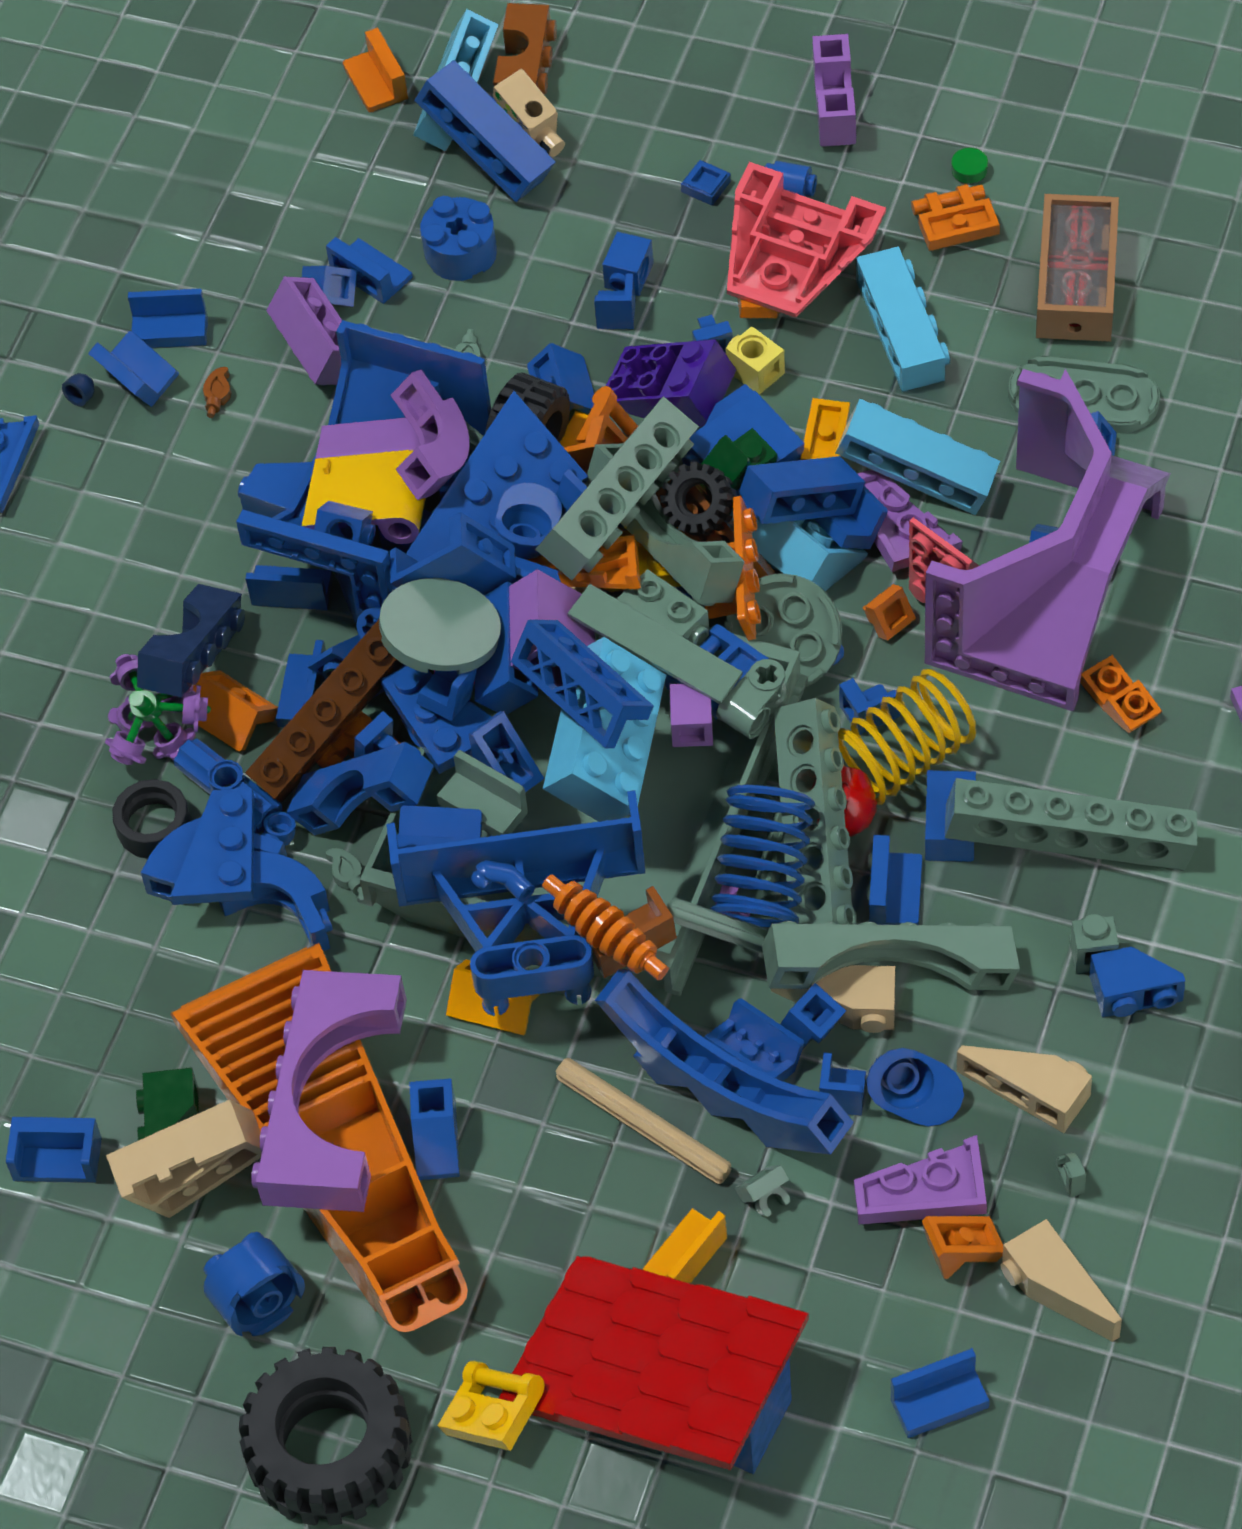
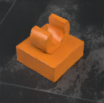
[863,584,916,641]

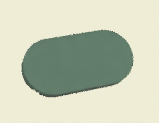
[1008,356,1160,433]

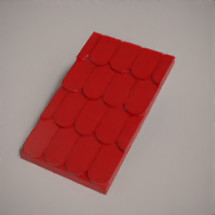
[499,1256,809,1474]

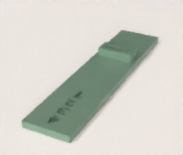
[568,584,743,705]

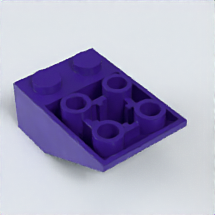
[606,339,736,427]

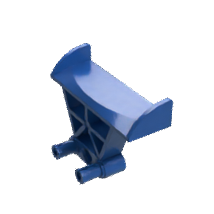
[386,790,646,1016]

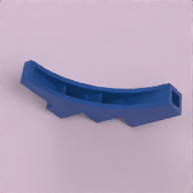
[595,969,854,1155]

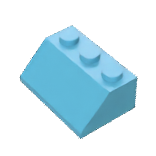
[730,511,868,591]

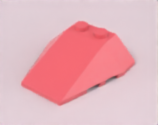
[727,162,886,318]

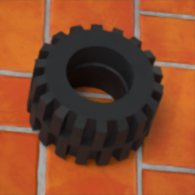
[485,372,570,443]

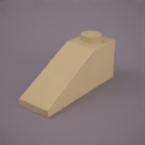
[771,965,895,1033]
[957,1045,1092,1133]
[1000,1219,1122,1342]

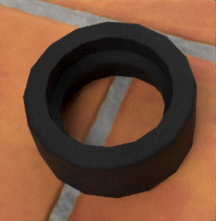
[112,779,191,858]

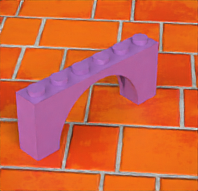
[252,970,407,1212]

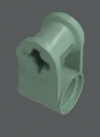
[716,659,787,739]

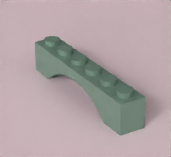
[584,444,745,606]
[762,921,1020,990]

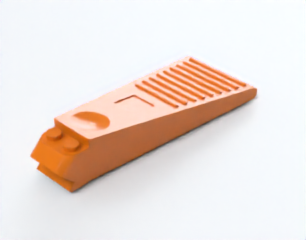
[170,943,468,1332]

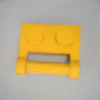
[438,1361,545,1451]

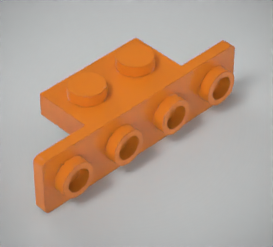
[705,496,761,641]

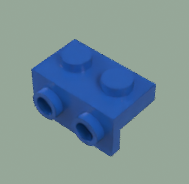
[704,998,804,1081]

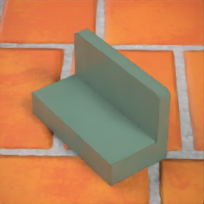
[437,750,528,836]

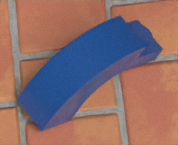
[141,818,287,905]
[219,851,333,951]

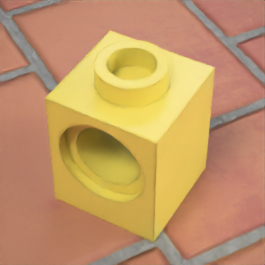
[726,326,785,395]

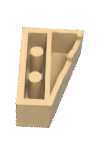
[106,1100,262,1218]

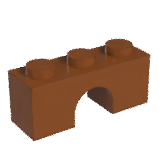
[493,3,557,94]

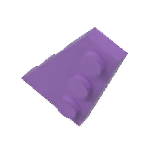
[858,469,963,572]
[854,1135,987,1225]

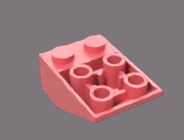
[909,517,979,603]

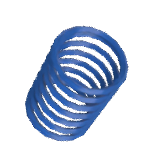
[710,785,815,927]

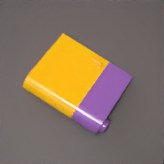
[302,418,426,544]

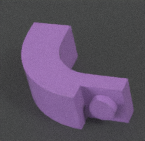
[391,370,470,500]

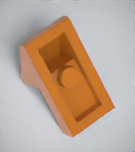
[922,1216,1003,1279]

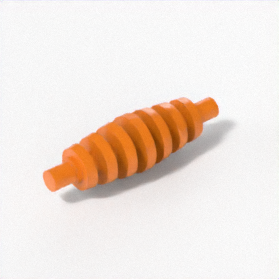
[542,874,669,981]

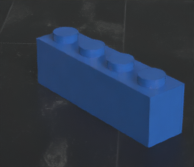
[414,60,556,202]

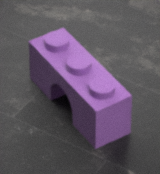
[812,34,856,147]

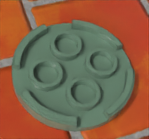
[724,574,842,688]
[379,578,501,674]

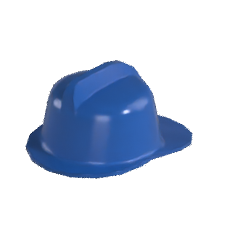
[495,483,562,559]
[867,1048,964,1126]

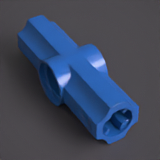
[173,738,283,833]

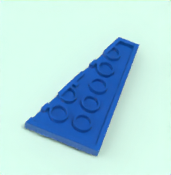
[395,391,588,589]

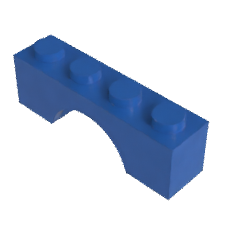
[286,742,434,836]

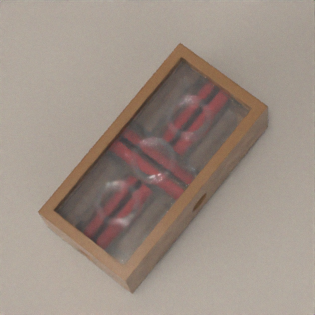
[1036,194,1119,341]

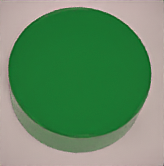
[951,148,988,184]

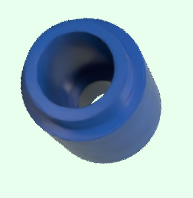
[765,161,817,197]

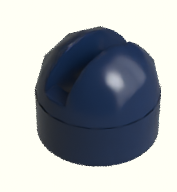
[62,373,95,406]

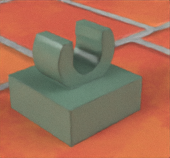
[735,1165,790,1217]

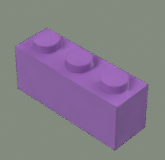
[266,277,342,385]

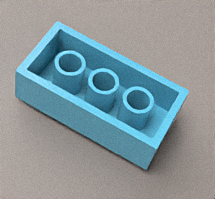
[543,637,666,822]

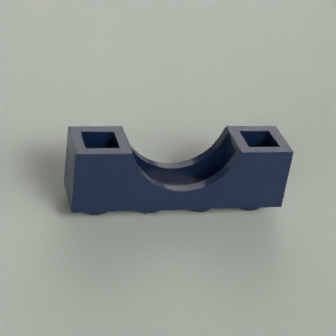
[137,584,245,698]

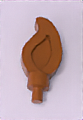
[203,367,232,418]

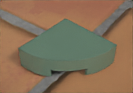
[1055,1152,1086,1197]

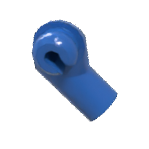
[471,860,535,902]

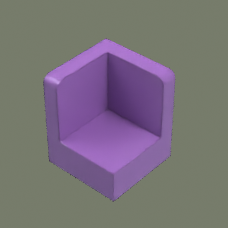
[670,684,713,747]

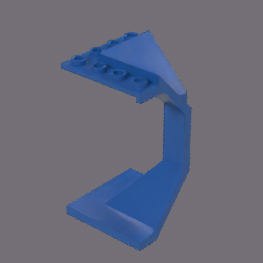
[236,320,491,630]

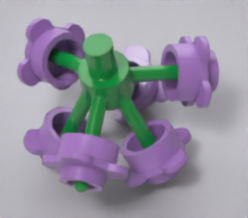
[105,654,211,765]

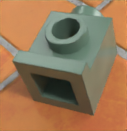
[1069,914,1119,974]

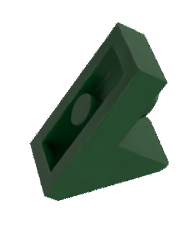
[700,428,778,498]

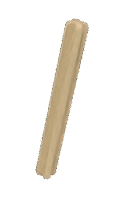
[556,1058,732,1184]

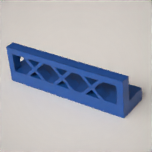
[510,619,654,748]

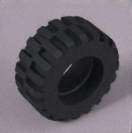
[239,1347,412,1526]

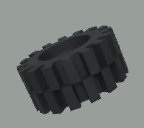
[660,462,737,536]

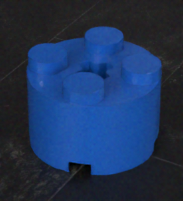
[420,196,497,281]
[204,1232,305,1336]

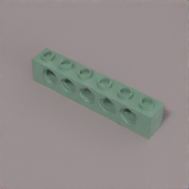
[535,396,699,580]
[774,698,856,924]
[945,778,1197,870]

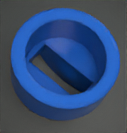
[263,812,296,846]

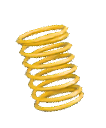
[838,669,976,805]

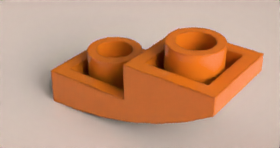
[1080,654,1162,733]

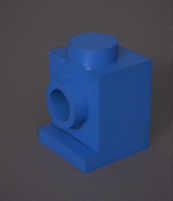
[780,983,846,1049]

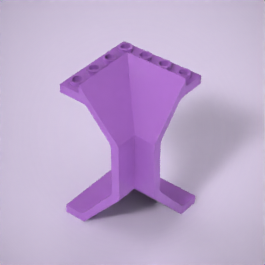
[925,368,1171,711]

